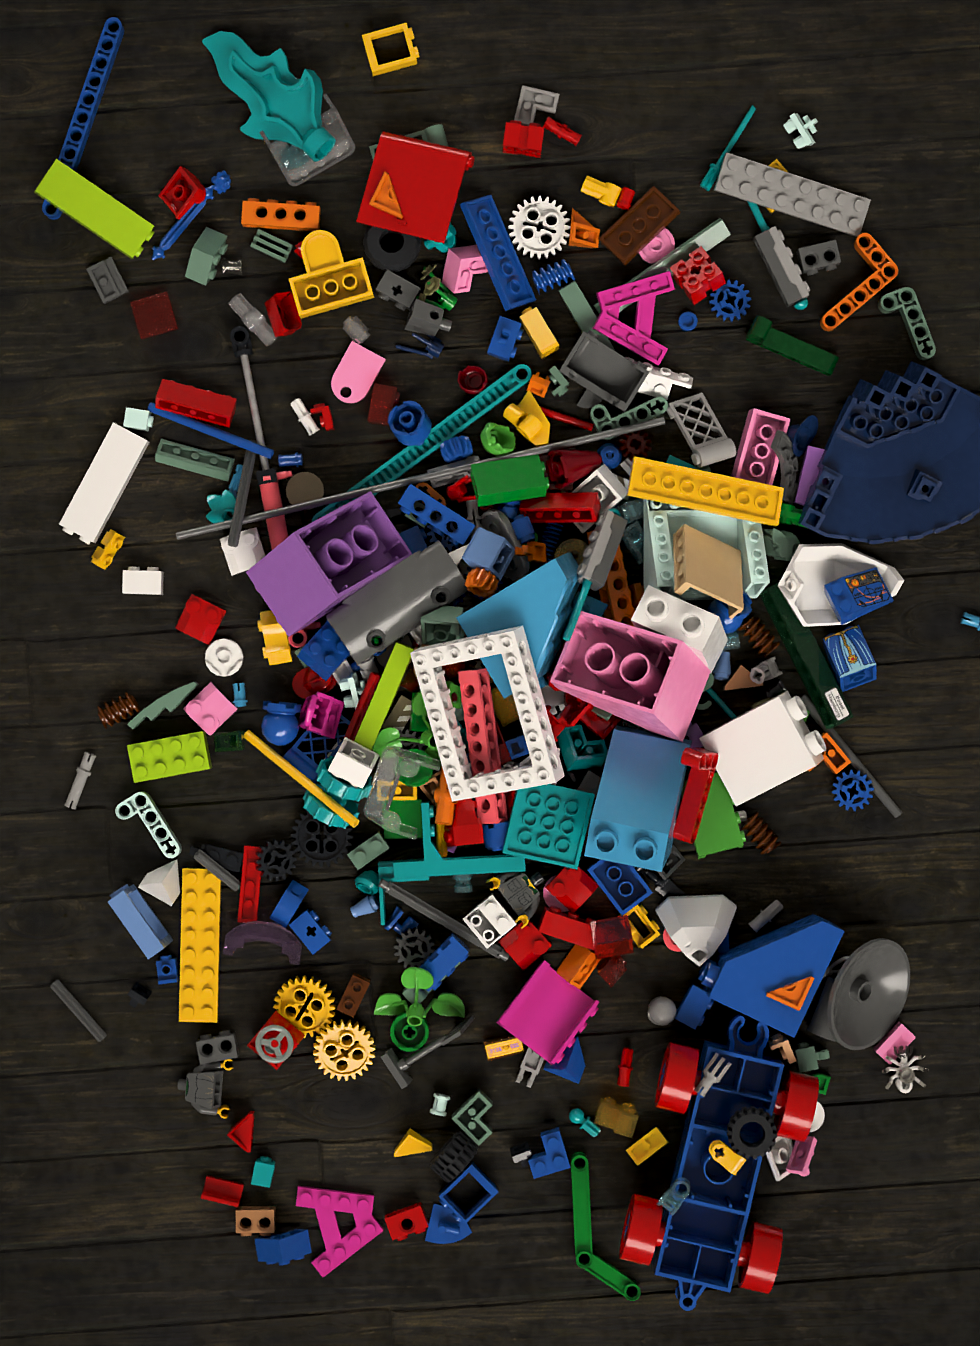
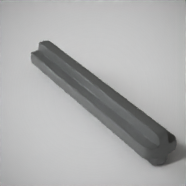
[50,980,107,1042]

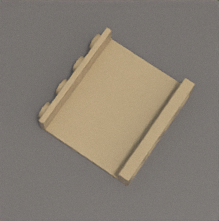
[673,524,744,619]

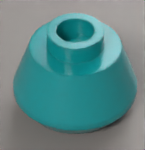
[355,870,379,895]

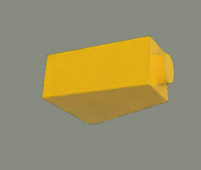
[519,307,559,359]

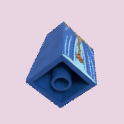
[823,625,877,692]

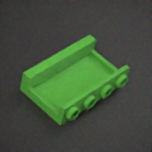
[681,772,746,859]

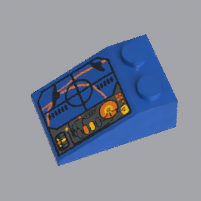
[824,567,894,625]

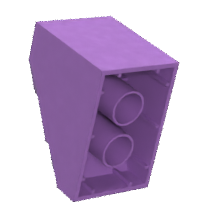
[246,491,412,637]

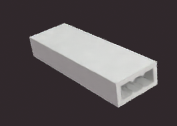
[59,422,150,544]

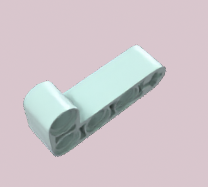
[115,791,182,858]

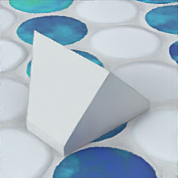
[138,859,180,906]

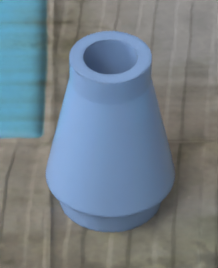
[713,651,732,680]
[350,894,380,918]

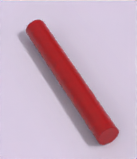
[540,406,594,431]

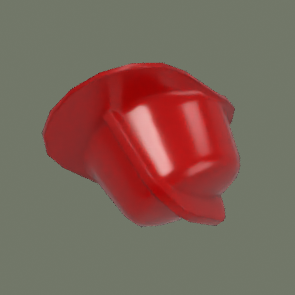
[292,667,337,699]

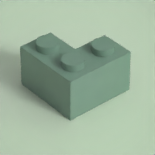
[185,227,228,286]
[452,1088,493,1146]

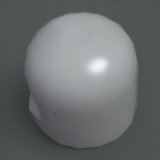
[647,996,677,1026]

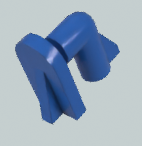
[384,906,419,935]

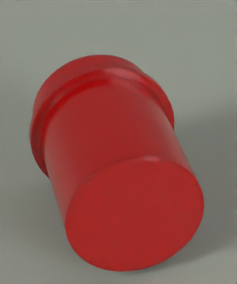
[616,187,635,210]

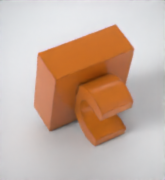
[526,372,551,398]

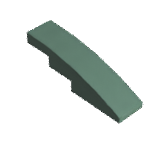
[558,281,615,350]
[127,682,199,729]

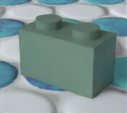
[347,831,390,870]

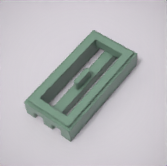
[250,229,293,263]

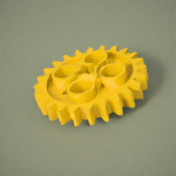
[273,975,336,1038]
[313,1019,376,1081]

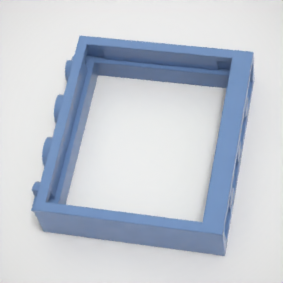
[108,884,173,959]

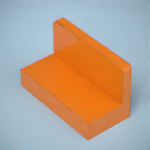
[556,944,602,989]

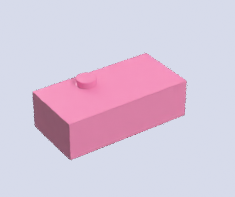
[731,408,790,485]

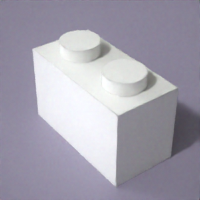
[122,567,164,595]

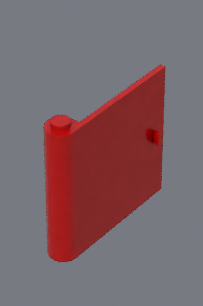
[356,131,475,244]

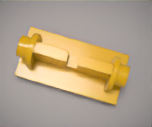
[91,529,125,570]

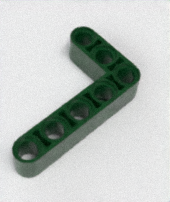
[745,316,839,376]

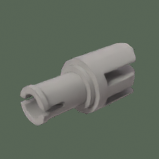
[694,1053,732,1097]

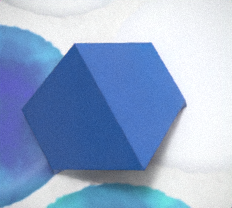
[543,1036,585,1084]

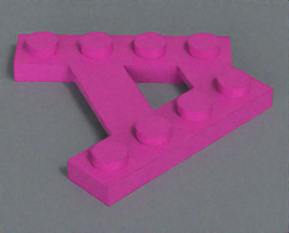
[592,271,675,366]
[296,1186,384,1277]

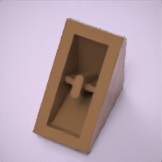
[723,665,763,690]

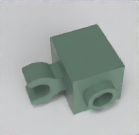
[793,1042,830,1073]

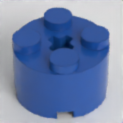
[388,401,432,446]
[482,821,509,851]

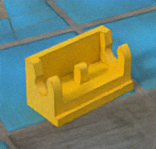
[626,1127,669,1166]

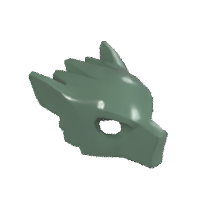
[762,528,800,561]

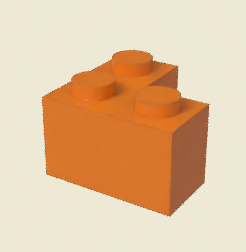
[807,732,851,774]

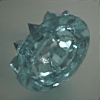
[281,144,310,169]

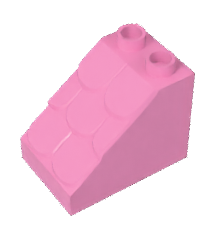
[550,611,711,742]

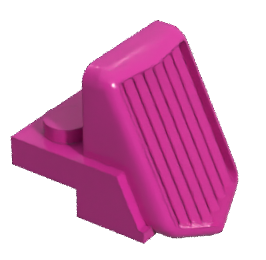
[299,692,344,739]

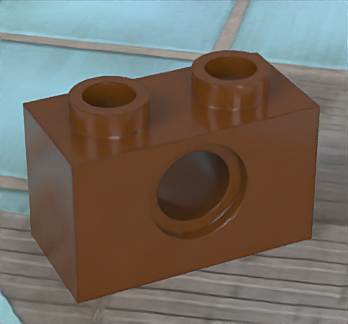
[336,972,371,1018]

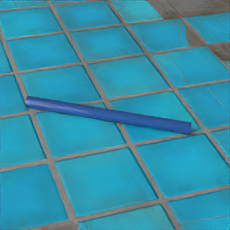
[147,402,274,459]

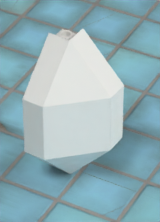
[778,543,904,627]

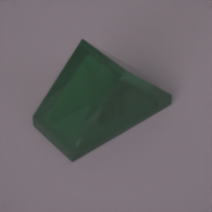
[214,730,245,752]

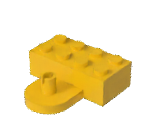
[289,230,374,319]

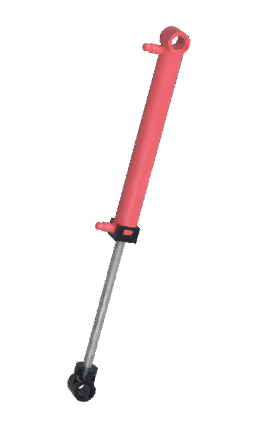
[230,326,321,648]

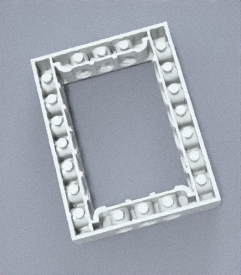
[410,625,565,802]

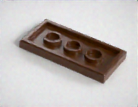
[598,186,681,265]

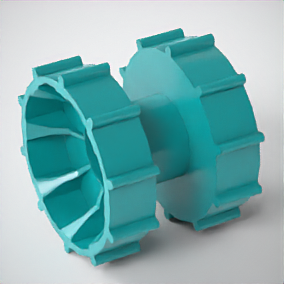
[302,755,373,829]

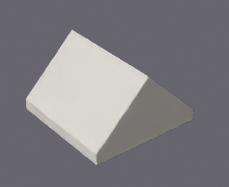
[765,1136,794,1181]

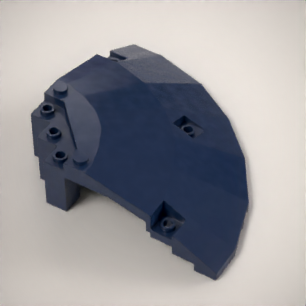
[798,361,980,544]

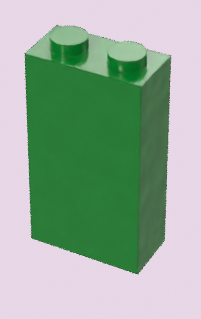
[470,454,549,507]

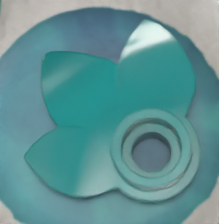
[206,489,236,523]

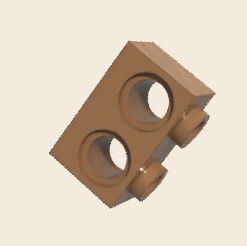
[236,1206,276,1236]

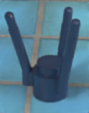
[395,333,444,359]

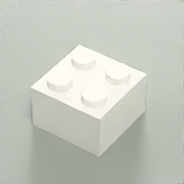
[328,737,379,789]

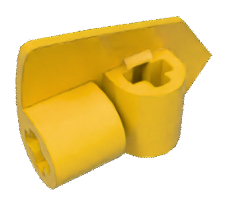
[503,390,550,447]

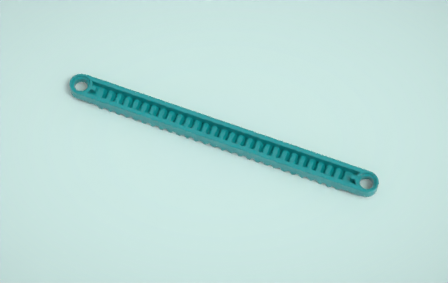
[312,364,532,522]

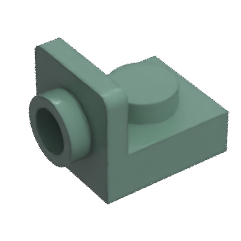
[548,365,569,397]

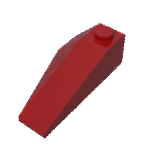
[444,798,484,847]

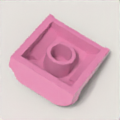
[183,682,238,736]

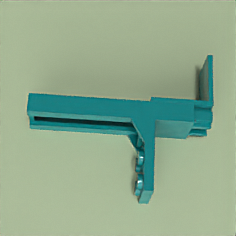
[378,801,526,925]

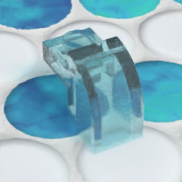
[616,498,644,524]

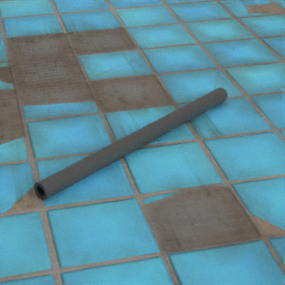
[800,694,903,818]

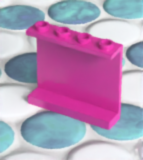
[496,960,599,1065]

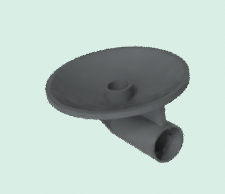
[807,938,910,1050]

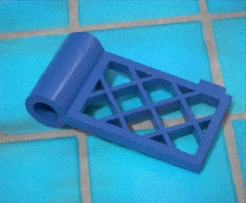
[283,715,350,784]

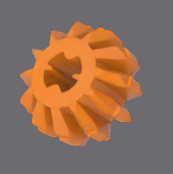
[464,567,499,599]

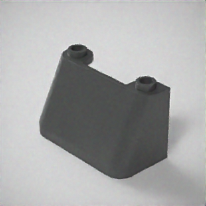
[559,330,649,412]

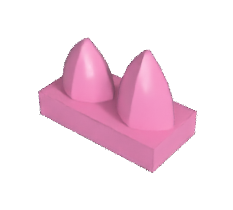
[786,1136,817,1176]

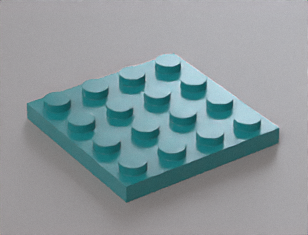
[502,784,595,869]

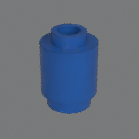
[511,514,535,544]

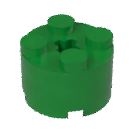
[390,1011,429,1052]

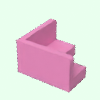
[442,245,488,293]

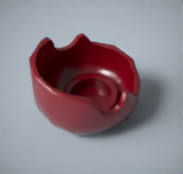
[457,365,488,395]

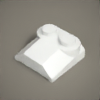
[220,528,266,576]

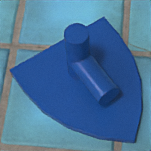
[425,1203,472,1244]

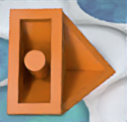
[568,208,600,248]

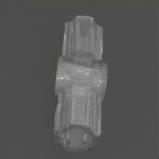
[228,293,278,347]

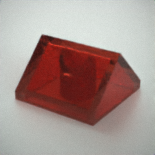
[590,915,634,959]

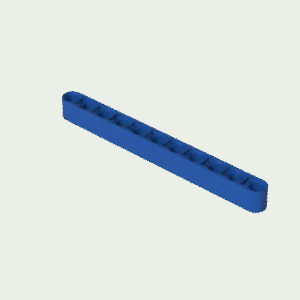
[42,17,124,220]

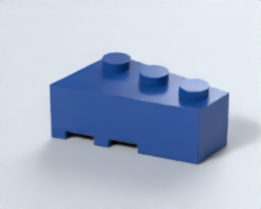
[418,933,469,992]

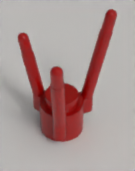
[447,475,476,503]

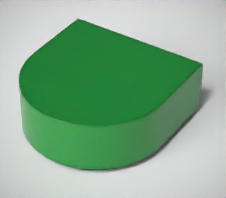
[811,1073,831,1095]

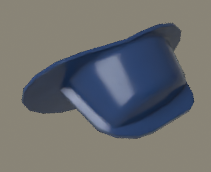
[786,415,819,457]

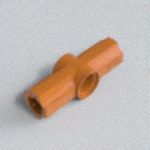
[434,766,458,825]

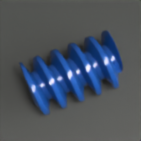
[532,259,575,295]

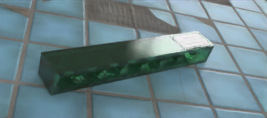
[760,582,854,730]

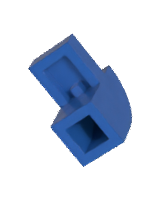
[270,880,309,928]

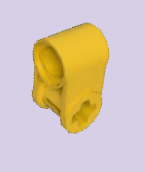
[709,1140,747,1175]

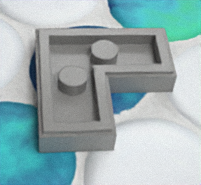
[514,85,560,126]

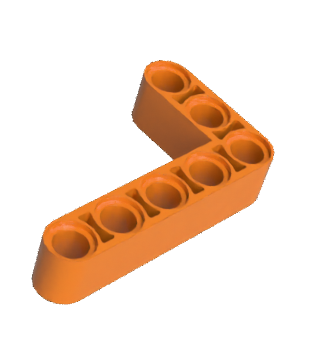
[820,233,898,331]

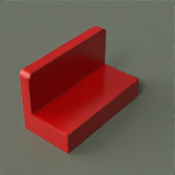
[201,1175,244,1207]

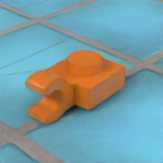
[515,541,547,564]

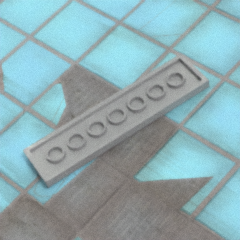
[714,153,871,237]

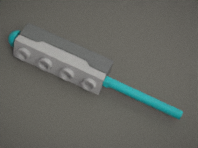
[747,201,810,310]
[563,508,628,641]

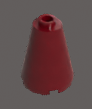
[546,450,602,488]

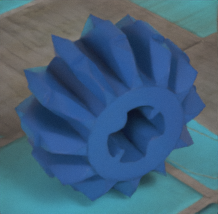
[440,436,473,463]

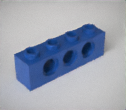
[398,484,476,547]

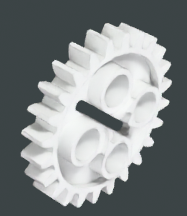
[508,196,571,259]

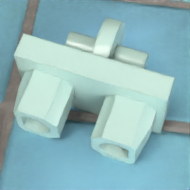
[783,113,818,149]
[339,672,366,710]

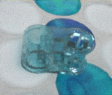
[657,1177,690,1216]

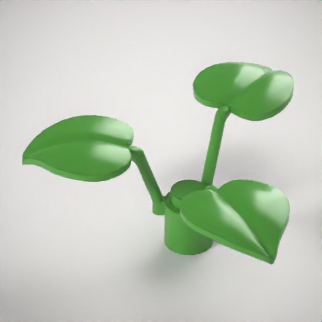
[372,690,442,768]
[374,967,465,1026]

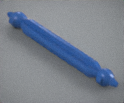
[151,185,214,261]

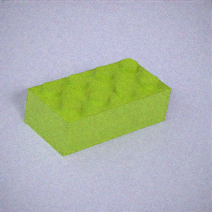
[127,731,212,783]

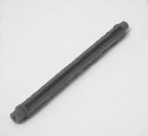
[378,878,510,961]

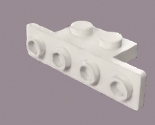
[625,357,693,400]

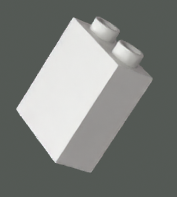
[631,585,728,674]
[699,690,826,806]

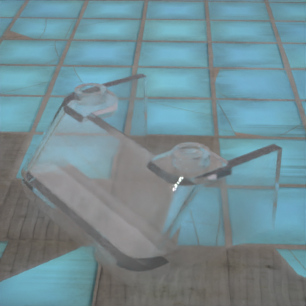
[259,94,355,186]
[363,746,440,840]

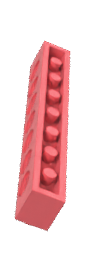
[458,668,508,824]

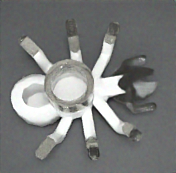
[882,1045,929,1093]

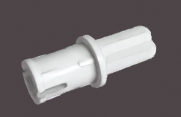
[291,398,320,436]

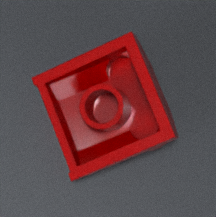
[158,166,206,219]
[175,594,227,645]
[545,866,599,913]
[498,920,552,970]

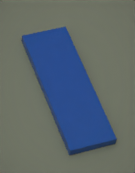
[460,195,536,311]

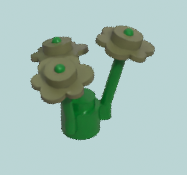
[416,264,458,311]

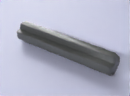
[194,850,241,891]

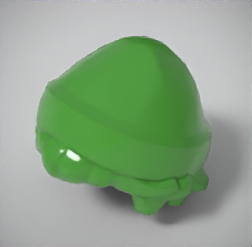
[480,422,516,456]

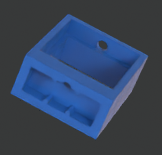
[439,1161,499,1224]

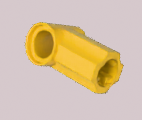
[580,176,622,207]

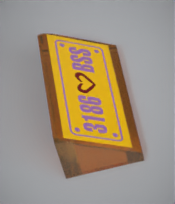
[483,1035,525,1061]

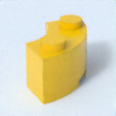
[257,610,292,665]

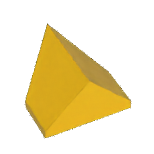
[394,1128,433,1157]

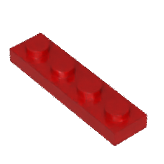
[237,845,262,924]

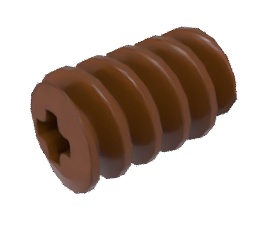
[738,616,780,658]
[97,692,141,729]
[741,812,782,855]

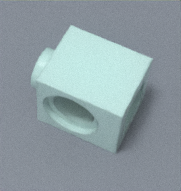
[123,407,154,431]

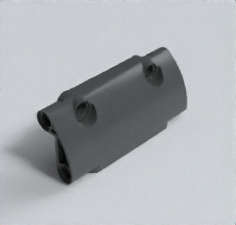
[325,540,468,665]

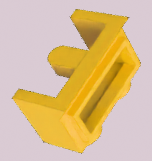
[616,904,660,948]

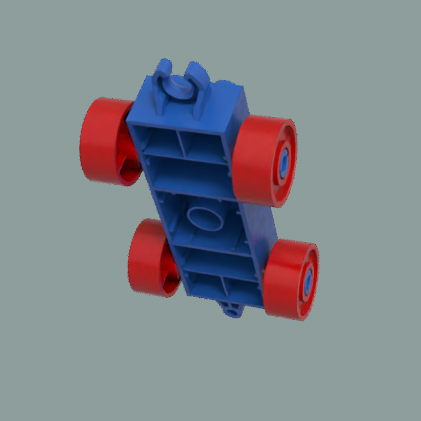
[619,1014,819,1311]

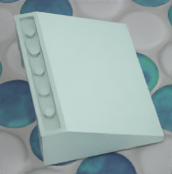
[644,499,770,601]

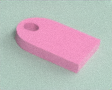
[331,341,386,404]

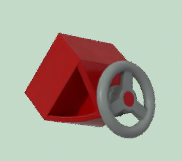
[247,1011,305,1070]

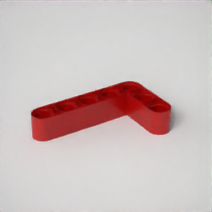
[673,747,718,844]

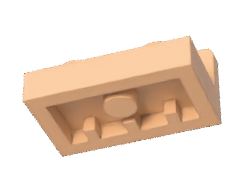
[768,1033,796,1064]

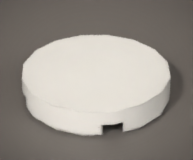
[205,638,244,677]

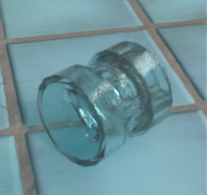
[453,874,473,893]

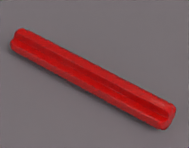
[344,672,381,741]

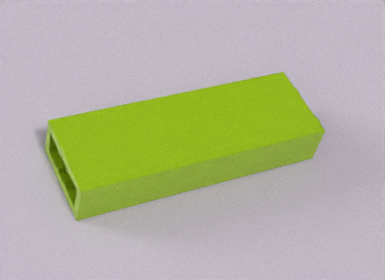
[34,159,155,259]
[354,642,414,751]

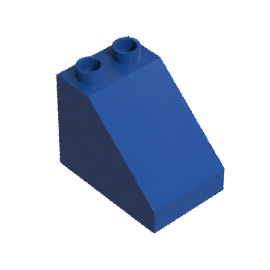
[698,914,844,1038]

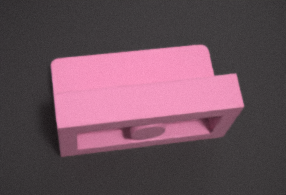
[873,1021,915,1064]

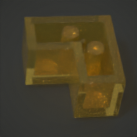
[593,1097,639,1138]

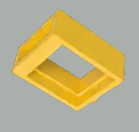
[362,23,419,76]

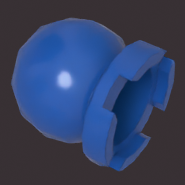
[706,591,752,634]
[261,701,302,746]

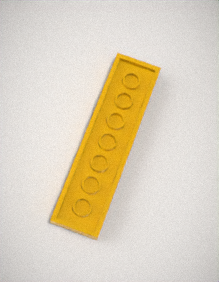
[627,456,784,527]
[179,868,221,1023]

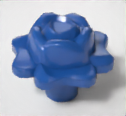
[211,170,231,194]

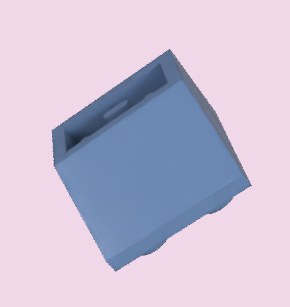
[462,527,515,581]

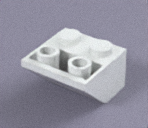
[463,893,517,949]

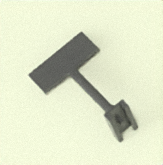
[381,1015,475,1089]

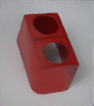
[264,291,302,337]

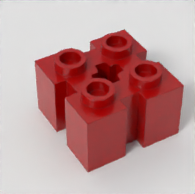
[503,120,544,158]
[670,246,726,305]

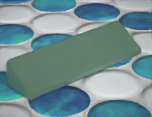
[155,439,235,481]

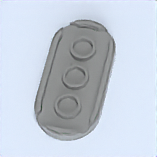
[480,509,530,582]

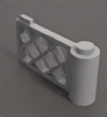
[666,393,736,468]

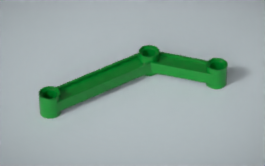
[571,1152,641,1301]

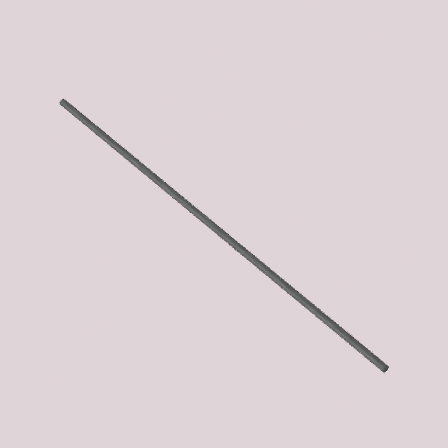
[176,417,665,540]

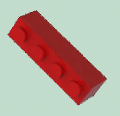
[155,379,237,428]
[519,492,601,523]
[537,906,619,956]

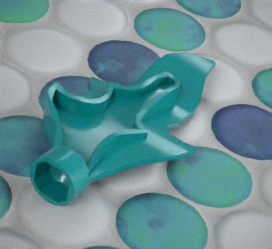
[202,31,336,162]

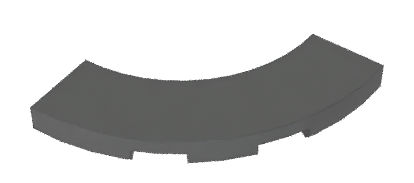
[770,430,799,505]

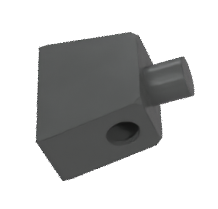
[404,299,452,336]

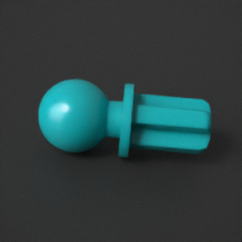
[569,1108,601,1137]

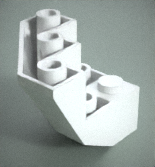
[655,895,737,967]

